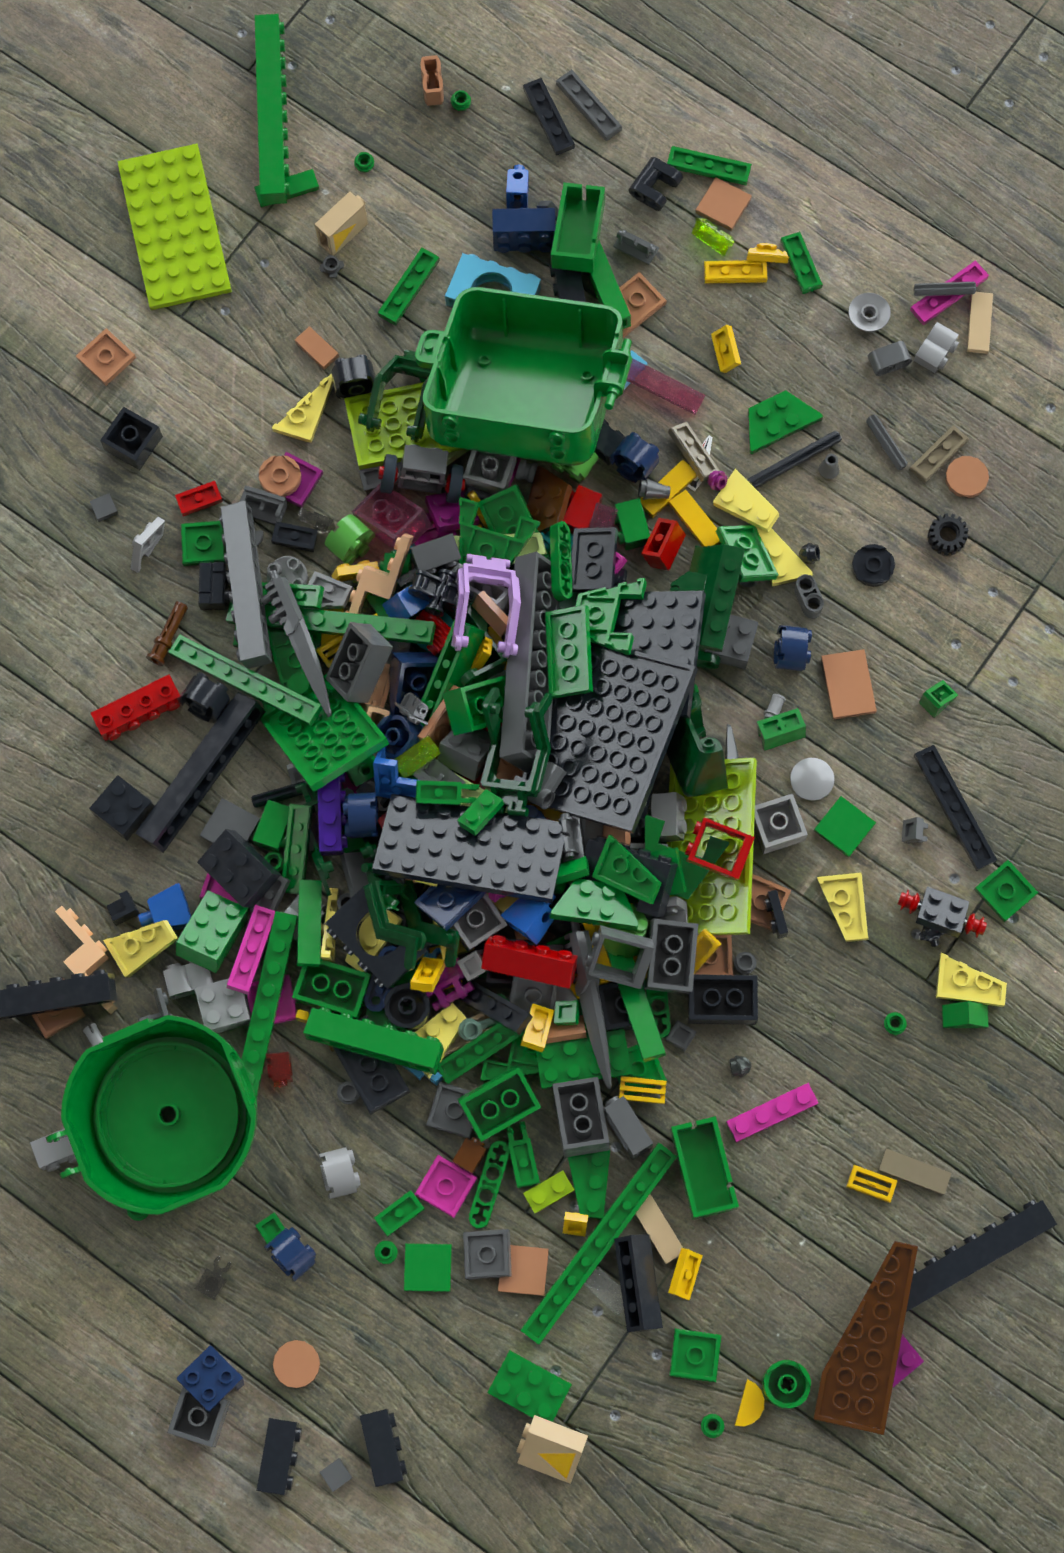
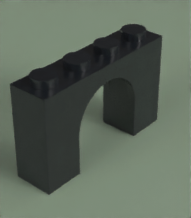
[578,835,678,917]
[325,885,429,989]

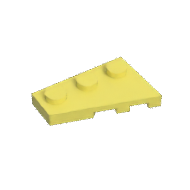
[713,469,779,533]
[817,873,869,942]

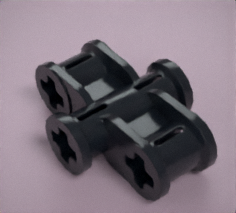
[408,569,474,617]

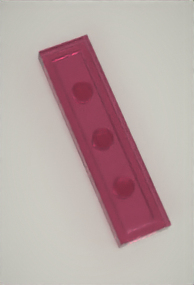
[627,358,705,415]

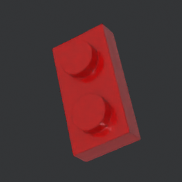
[175,481,223,517]

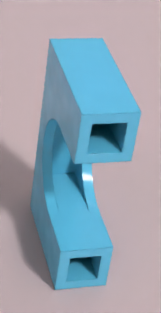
[445,253,541,308]

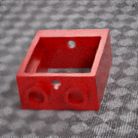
[684,817,755,881]

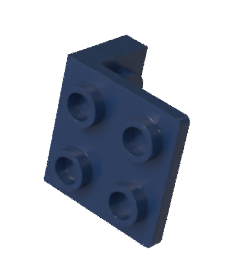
[177,1345,244,1412]

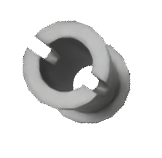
[763,694,786,719]
[83,1023,103,1047]

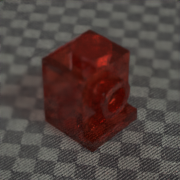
[266,1052,293,1087]

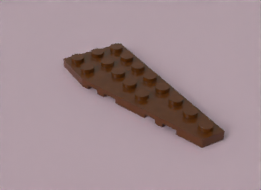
[814,1241,918,1435]

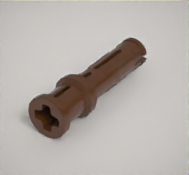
[146,601,188,666]

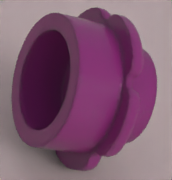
[707,470,727,491]

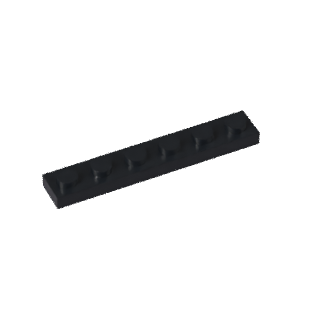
[914,745,997,871]

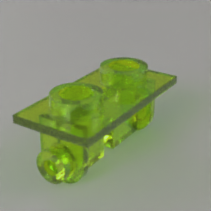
[691,218,735,256]
[394,735,441,778]

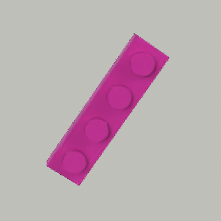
[910,260,989,325]
[226,905,275,995]
[726,1083,818,1143]

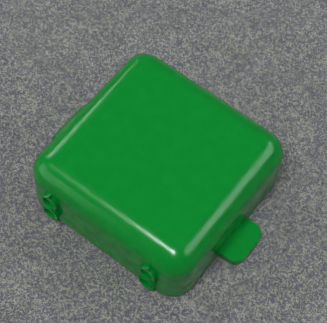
[415,287,632,466]

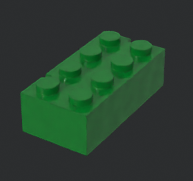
[551,182,605,273]
[670,1116,739,1220]

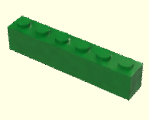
[420,619,486,751]
[303,1007,444,1075]

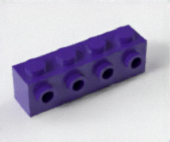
[318,773,348,856]

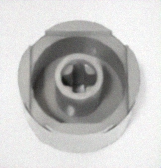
[319,1147,361,1199]

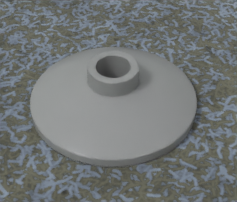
[848,293,891,332]

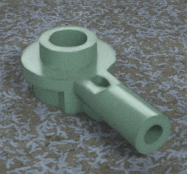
[458,1018,497,1041]

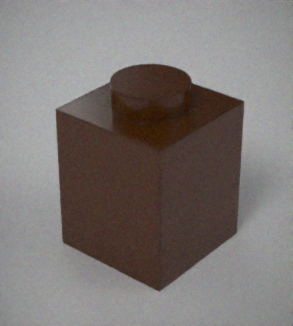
[452,1137,487,1175]

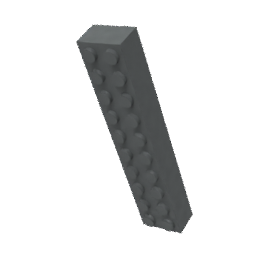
[500,551,562,773]

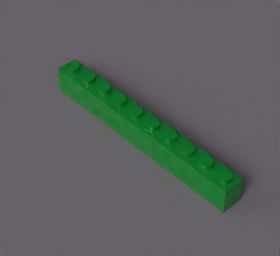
[255,14,290,205]

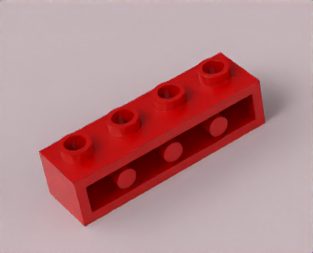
[91,674,180,741]
[481,935,578,989]

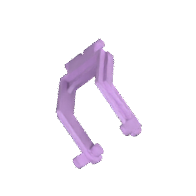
[451,554,521,658]

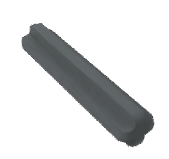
[913,282,976,296]
[866,414,908,470]

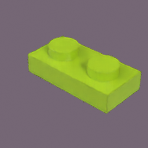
[523,1170,574,1214]

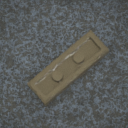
[668,422,720,482]
[910,425,969,483]
[878,1148,952,1195]

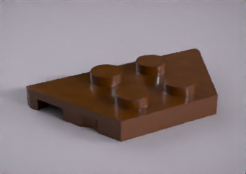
[527,466,572,534]

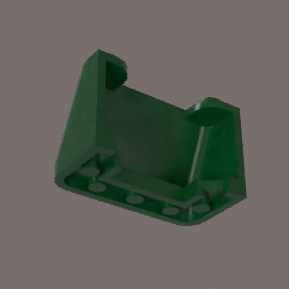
[666,692,728,797]

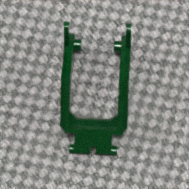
[358,349,431,442]
[481,687,552,817]
[295,782,377,896]
[361,863,460,970]

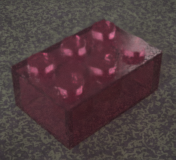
[352,483,432,551]

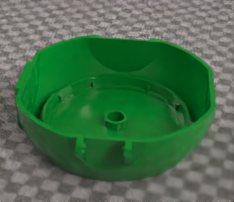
[46,1015,258,1215]

